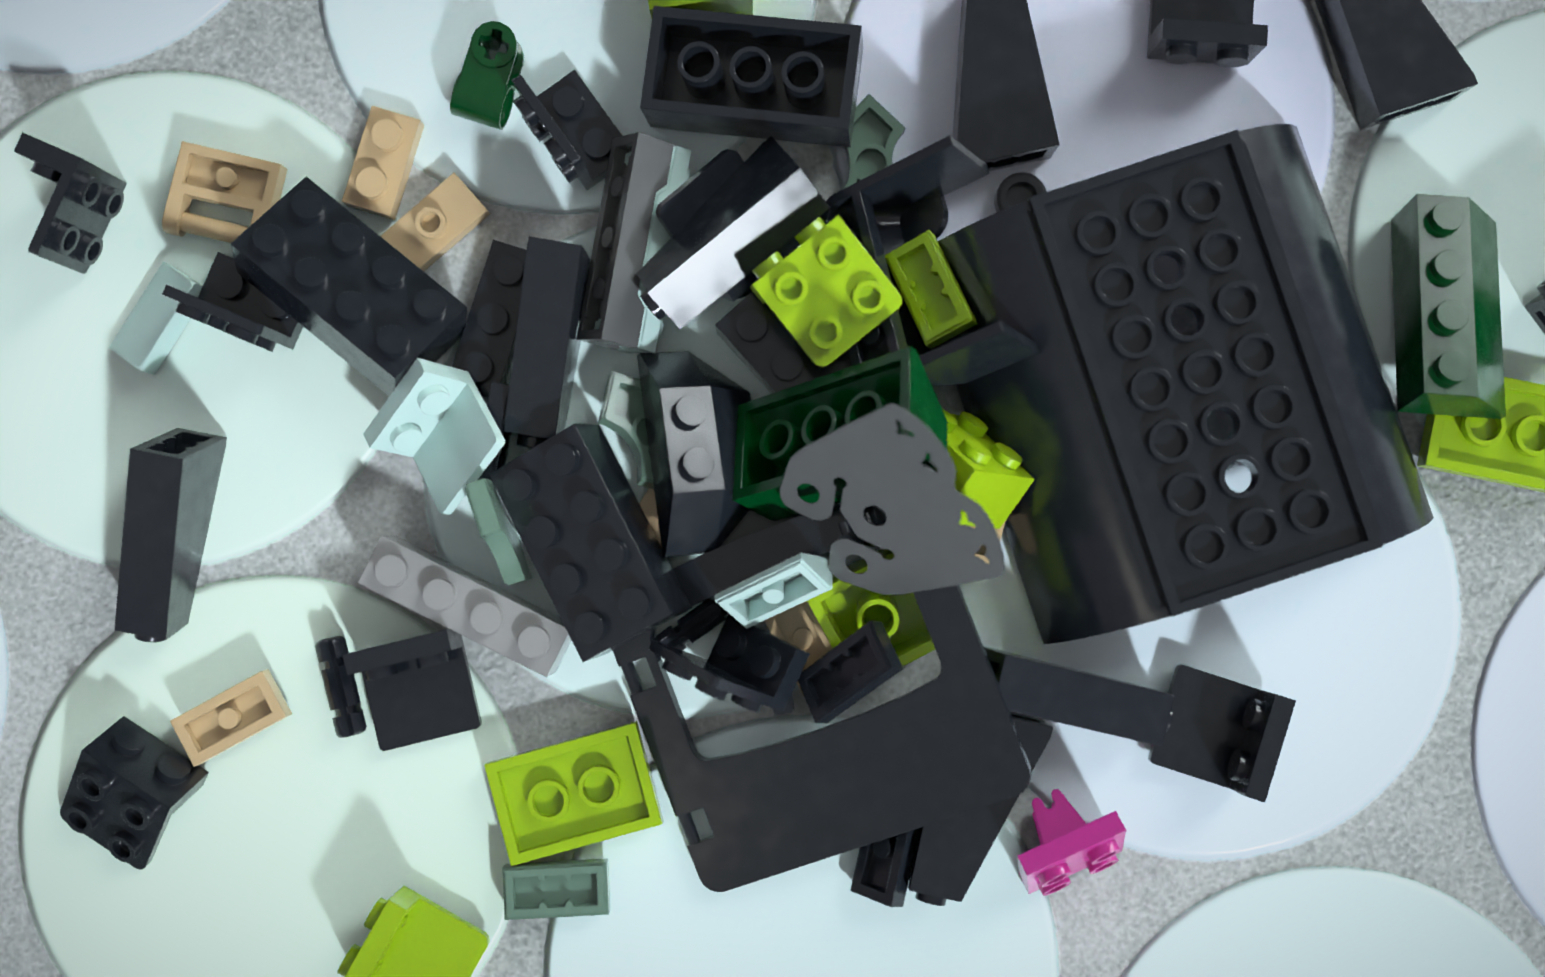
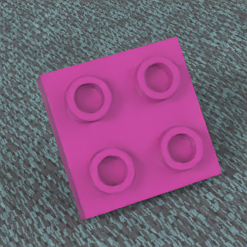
[1017,789,1127,896]

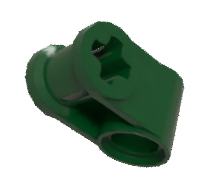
[450,21,524,130]

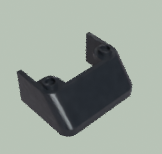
[819,135,1039,386]

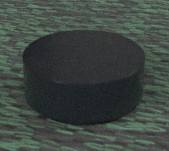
[994,172,1047,212]

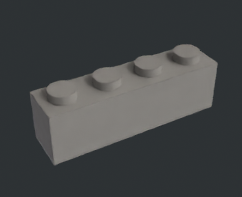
[358,535,572,677]

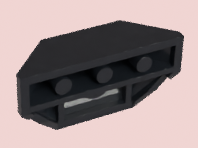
[637,351,751,557]

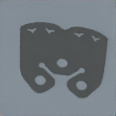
[780,403,1004,595]

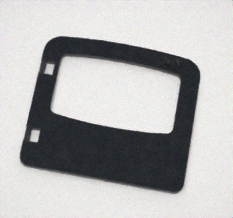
[613,503,1032,892]

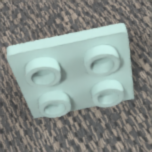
[363,358,505,515]

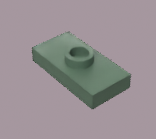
[502,858,611,920]

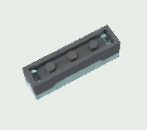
[576,132,691,353]

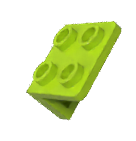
[750,215,902,367]
[337,886,490,977]

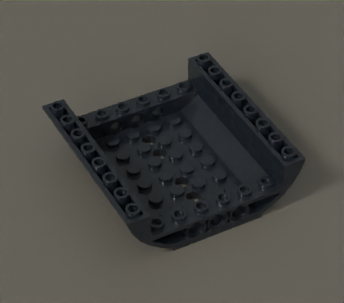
[938,124,1434,644]

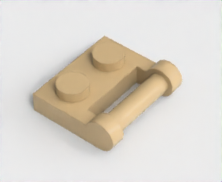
[162,141,288,243]

